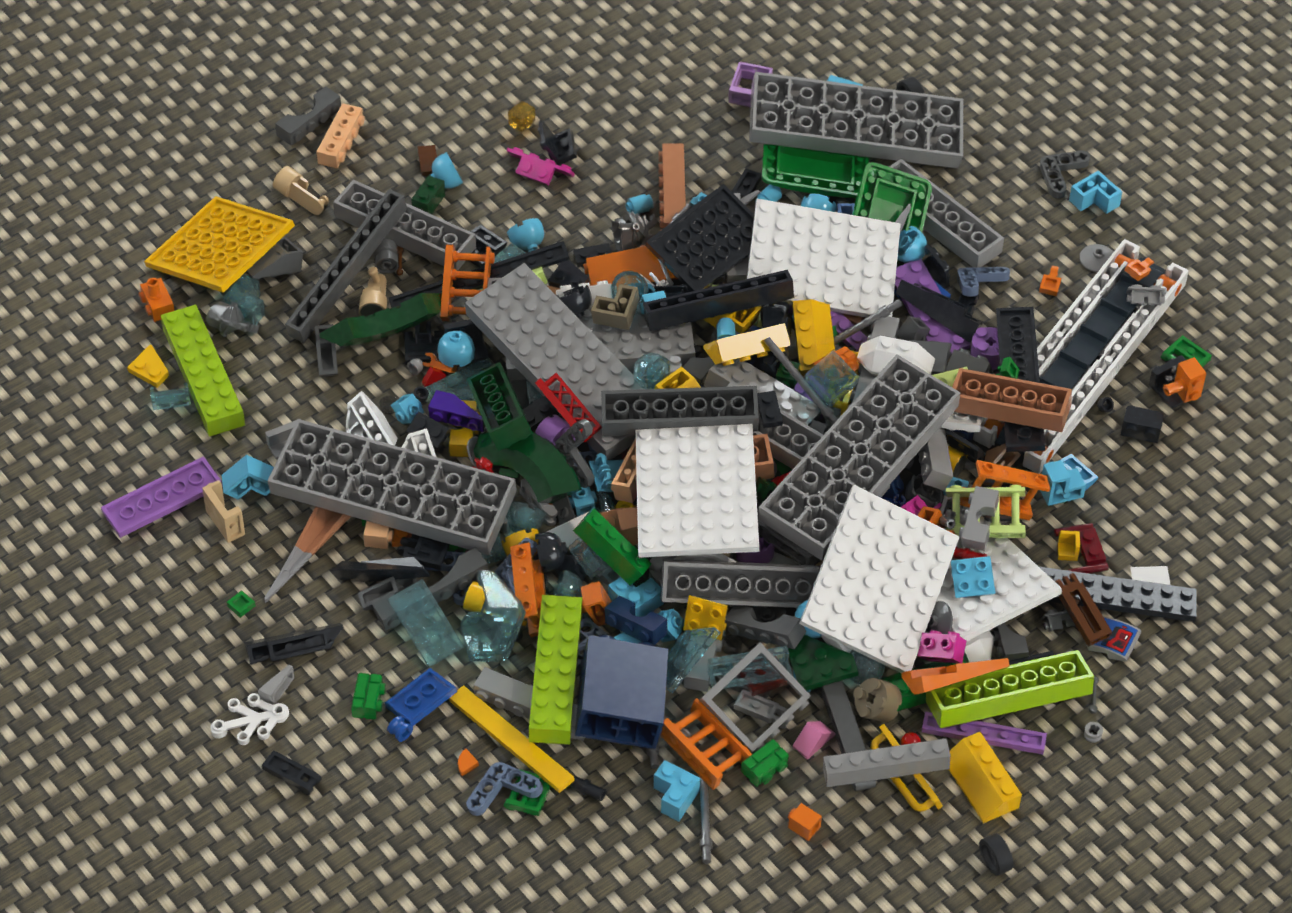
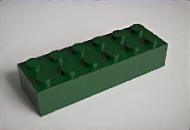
[466,362,533,451]

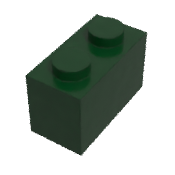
[411,175,445,214]

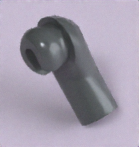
[939,510,956,529]

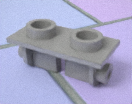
[1126,285,1166,305]

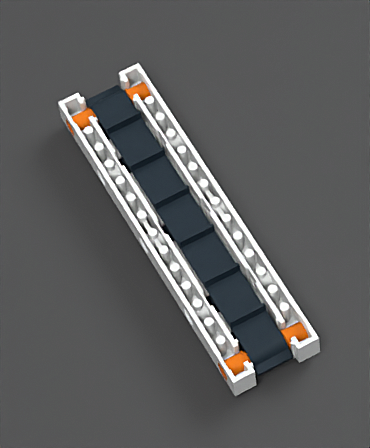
[973,239,1189,474]

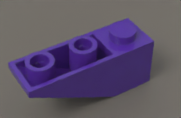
[428,390,484,432]

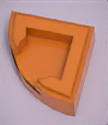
[458,748,479,776]

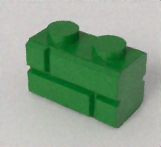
[351,673,386,720]
[740,739,789,787]

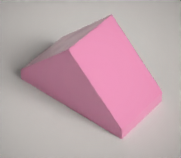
[792,721,835,760]

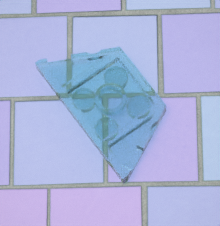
[666,627,721,694]

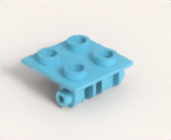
[589,453,624,492]
[951,556,996,598]

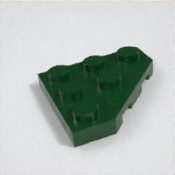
[787,635,859,691]

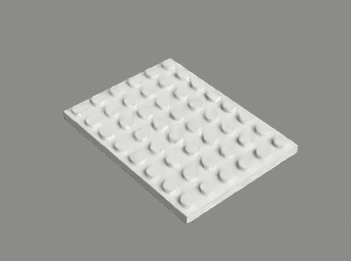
[747,199,901,317]
[635,424,759,558]
[799,485,959,673]
[936,506,1062,641]

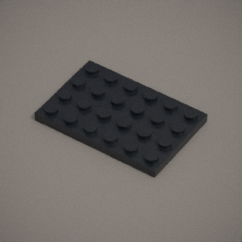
[645,184,754,292]

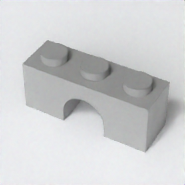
[959,486,999,551]

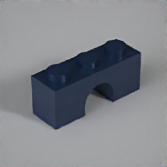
[605,595,667,645]

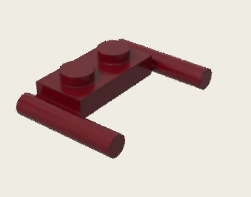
[1054,523,1109,574]

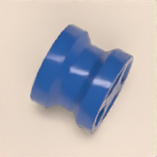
[387,716,413,742]

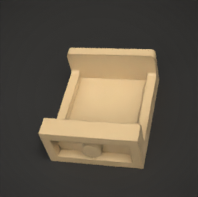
[202,480,245,543]

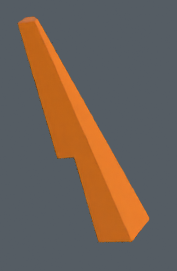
[901,658,1009,695]

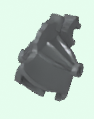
[611,211,658,252]
[206,301,259,337]

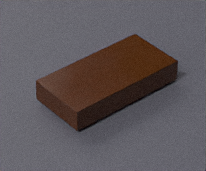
[418,145,437,176]

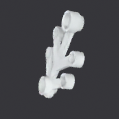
[210,693,289,745]

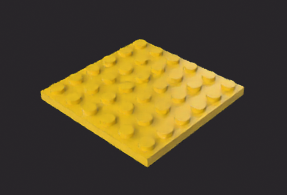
[144,196,295,293]

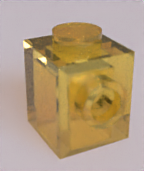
[508,100,535,132]

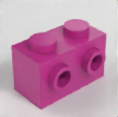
[918,630,967,664]

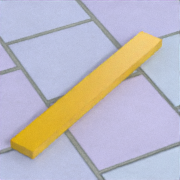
[449,685,575,793]

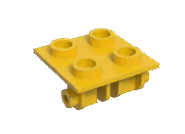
[683,595,728,640]

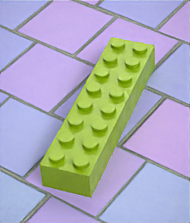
[160,304,245,437]
[529,595,582,745]
[926,650,1094,729]

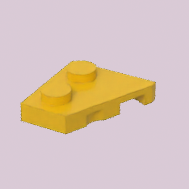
[127,345,169,388]

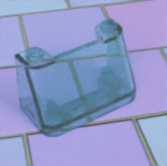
[460,571,526,662]

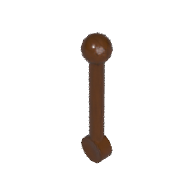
[396,246,404,276]

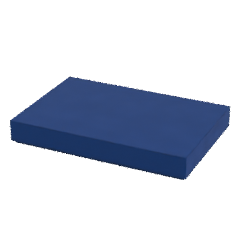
[385,668,457,726]

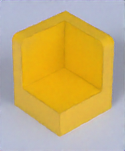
[1057,530,1080,561]

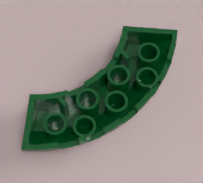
[319,293,442,346]
[473,431,582,503]

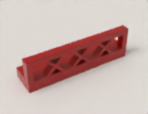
[535,372,602,442]

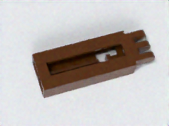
[1055,573,1112,647]

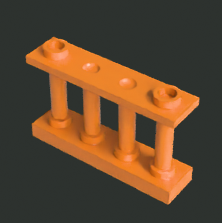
[440,245,495,321]
[960,460,1050,521]
[510,542,546,637]
[660,698,752,790]

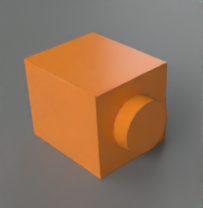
[788,803,822,841]

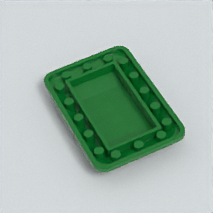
[762,143,869,198]
[852,162,932,267]

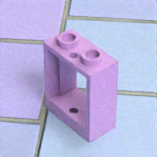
[728,62,773,107]

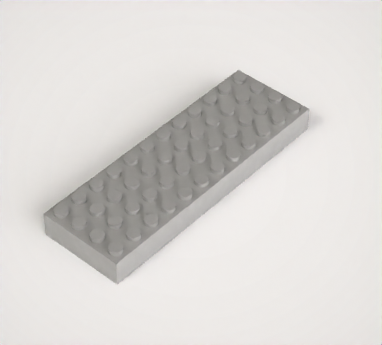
[749,72,963,168]
[465,263,647,460]
[758,354,960,561]
[268,419,517,555]

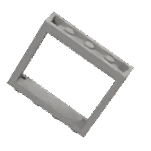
[700,642,811,753]

